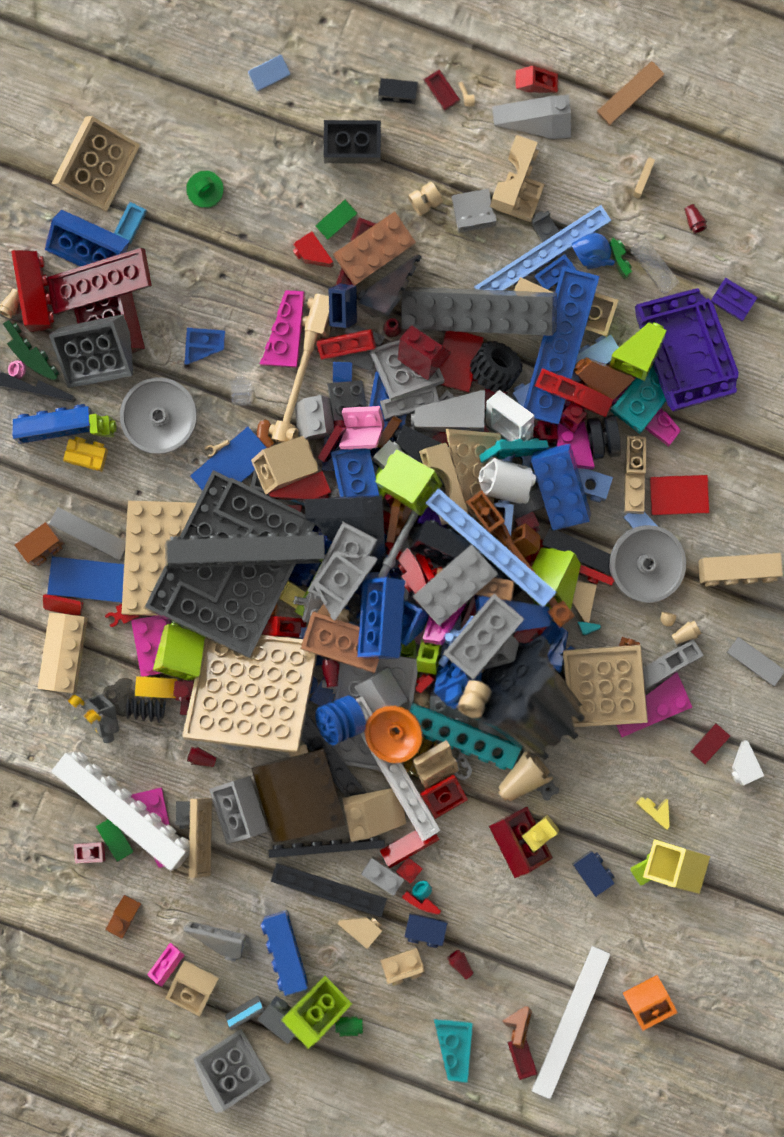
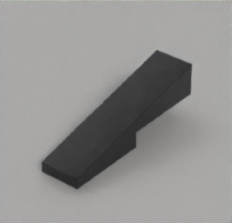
[0,371,76,403]
[542,527,611,576]

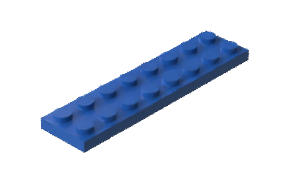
[524,266,600,425]

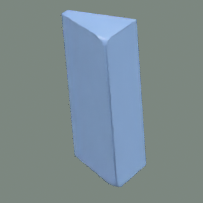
[248,55,291,92]

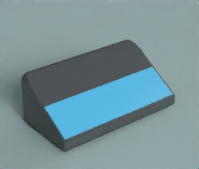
[225,996,265,1030]

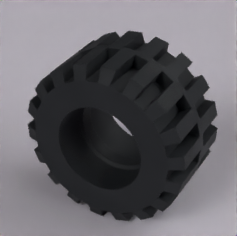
[470,341,523,392]

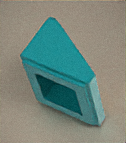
[577,622,601,636]

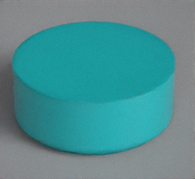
[412,881,432,900]

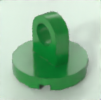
[186,171,224,209]

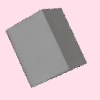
[355,667,408,713]

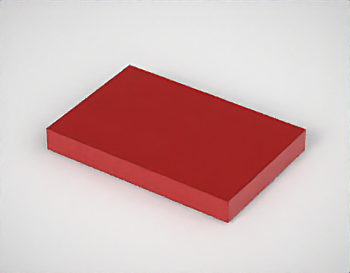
[439,331,484,393]
[649,475,709,516]

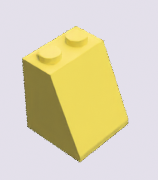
[643,840,710,894]

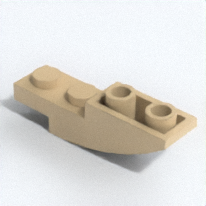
[624,436,646,514]

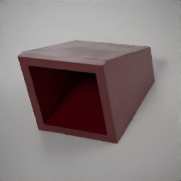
[397,325,451,380]

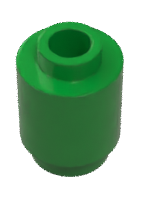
[335,1016,363,1037]

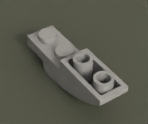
[643,639,704,690]

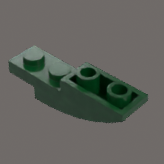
[3,320,60,383]

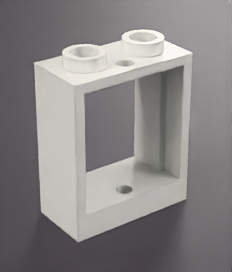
[486,390,534,441]

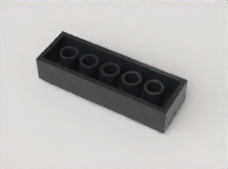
[410,520,524,598]

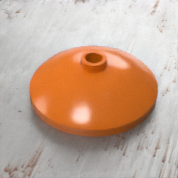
[365,706,423,763]

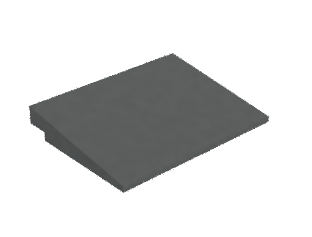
[144,470,315,658]

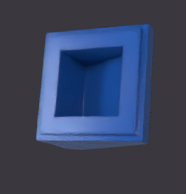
[333,362,353,383]

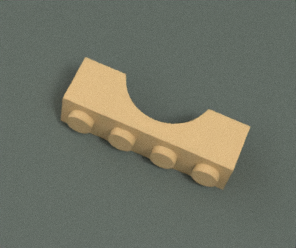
[490,135,539,214]
[419,443,469,525]

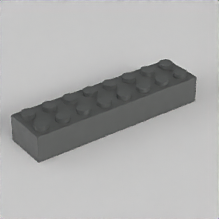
[401,287,557,336]
[165,532,325,568]

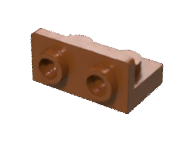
[386,498,412,543]

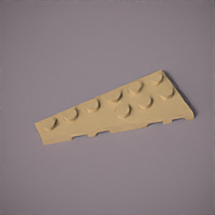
[446,429,501,529]

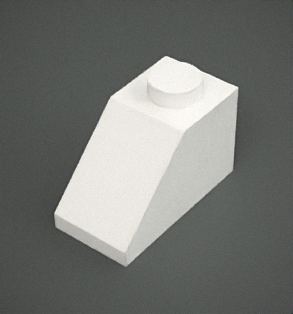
[732,740,764,785]

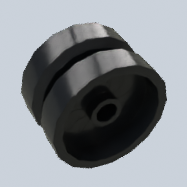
[587,415,621,460]

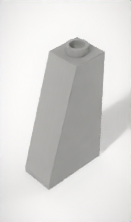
[411,390,485,432]

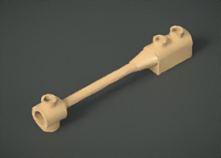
[269,294,332,443]

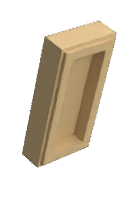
[633,157,655,199]

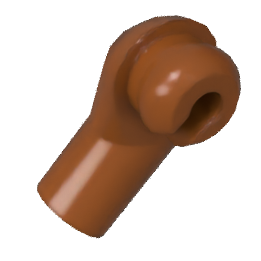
[257,420,275,448]

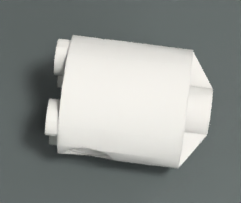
[479,458,536,504]

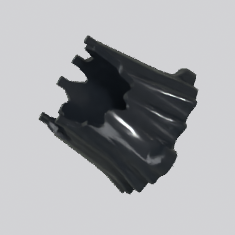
[474,636,585,760]

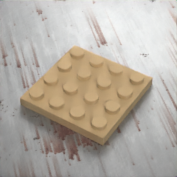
[563,645,648,727]

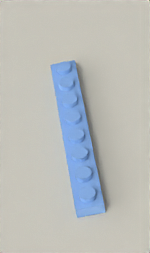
[474,205,611,291]
[426,488,556,607]

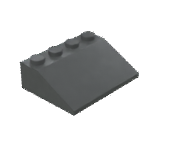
[49,314,134,388]

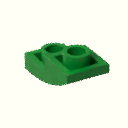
[315,199,358,240]
[609,238,632,280]
[96,819,134,862]

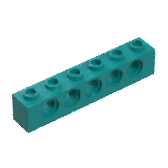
[409,702,521,770]

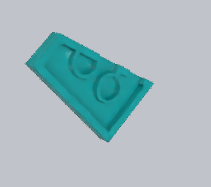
[479,438,549,462]
[434,1019,473,1083]

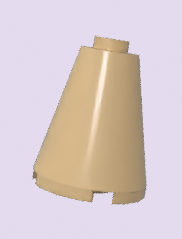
[499,752,553,801]

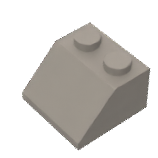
[294,395,334,441]

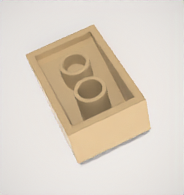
[342,788,406,842]

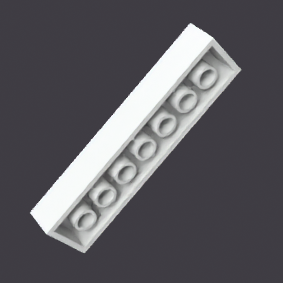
[51,751,190,871]

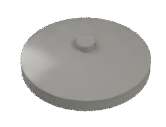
[120,377,197,454]
[610,525,686,602]

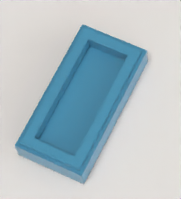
[114,202,147,245]

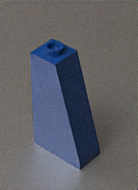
[474,595,552,631]

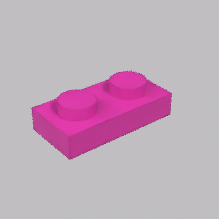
[147,943,185,987]

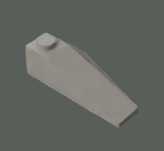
[492,95,571,140]

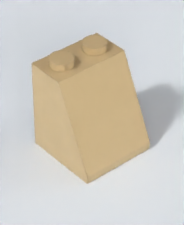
[251,436,318,495]

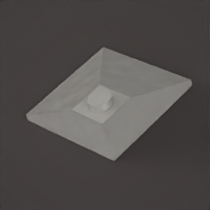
[184,922,246,962]
[193,1029,270,1113]

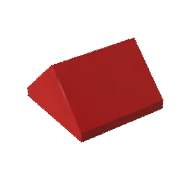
[420,774,468,819]

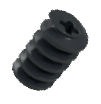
[125,695,166,723]

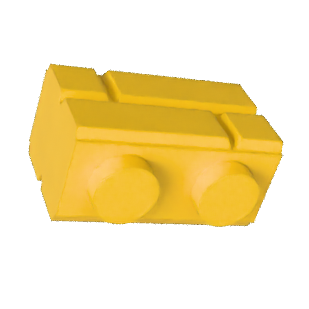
[63,437,108,472]

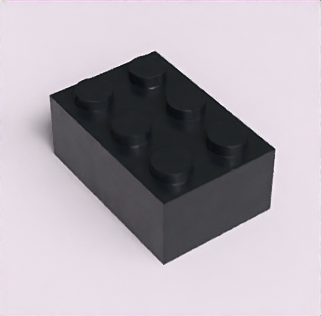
[324,120,381,164]

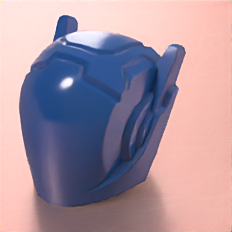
[572,233,615,270]

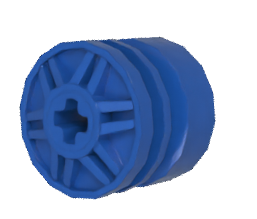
[315,695,366,746]

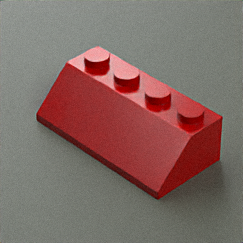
[11,250,55,333]

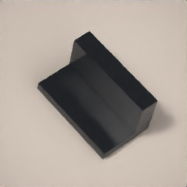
[378,78,418,105]

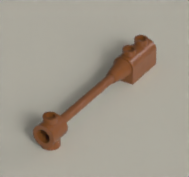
[466,490,575,628]

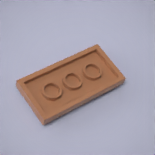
[333,211,416,285]
[300,612,379,673]

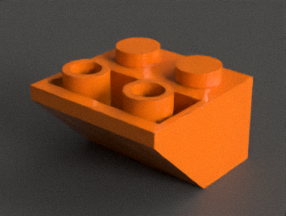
[623,975,678,1031]

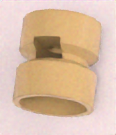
[408,182,443,216]
[457,681,491,718]

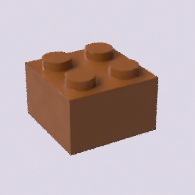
[14,522,65,566]

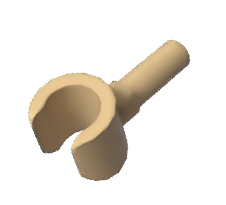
[458,82,475,107]
[205,440,230,458]

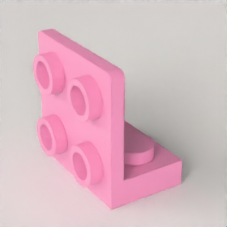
[339,406,385,450]

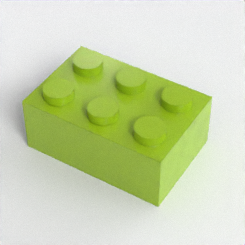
[281,976,352,1048]

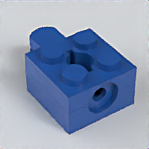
[434,660,482,709]

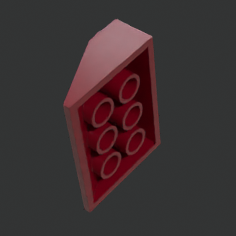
[74,292,145,354]

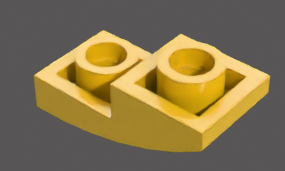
[135,676,177,698]

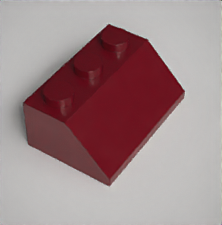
[489,806,553,878]

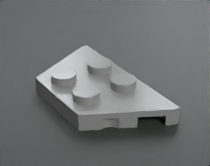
[313,551,378,621]

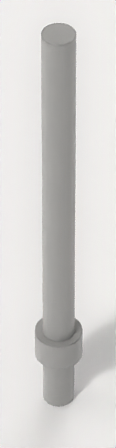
[377,510,419,578]

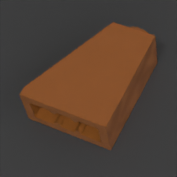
[573,357,634,400]

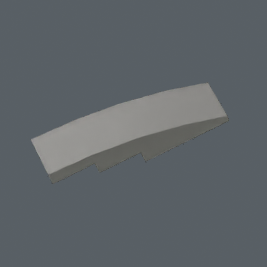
[49,507,126,560]

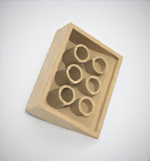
[52,116,140,212]

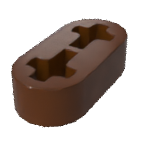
[377,415,402,449]

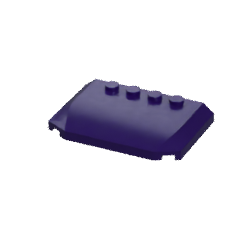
[635,288,739,412]

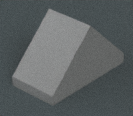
[509,488,545,519]

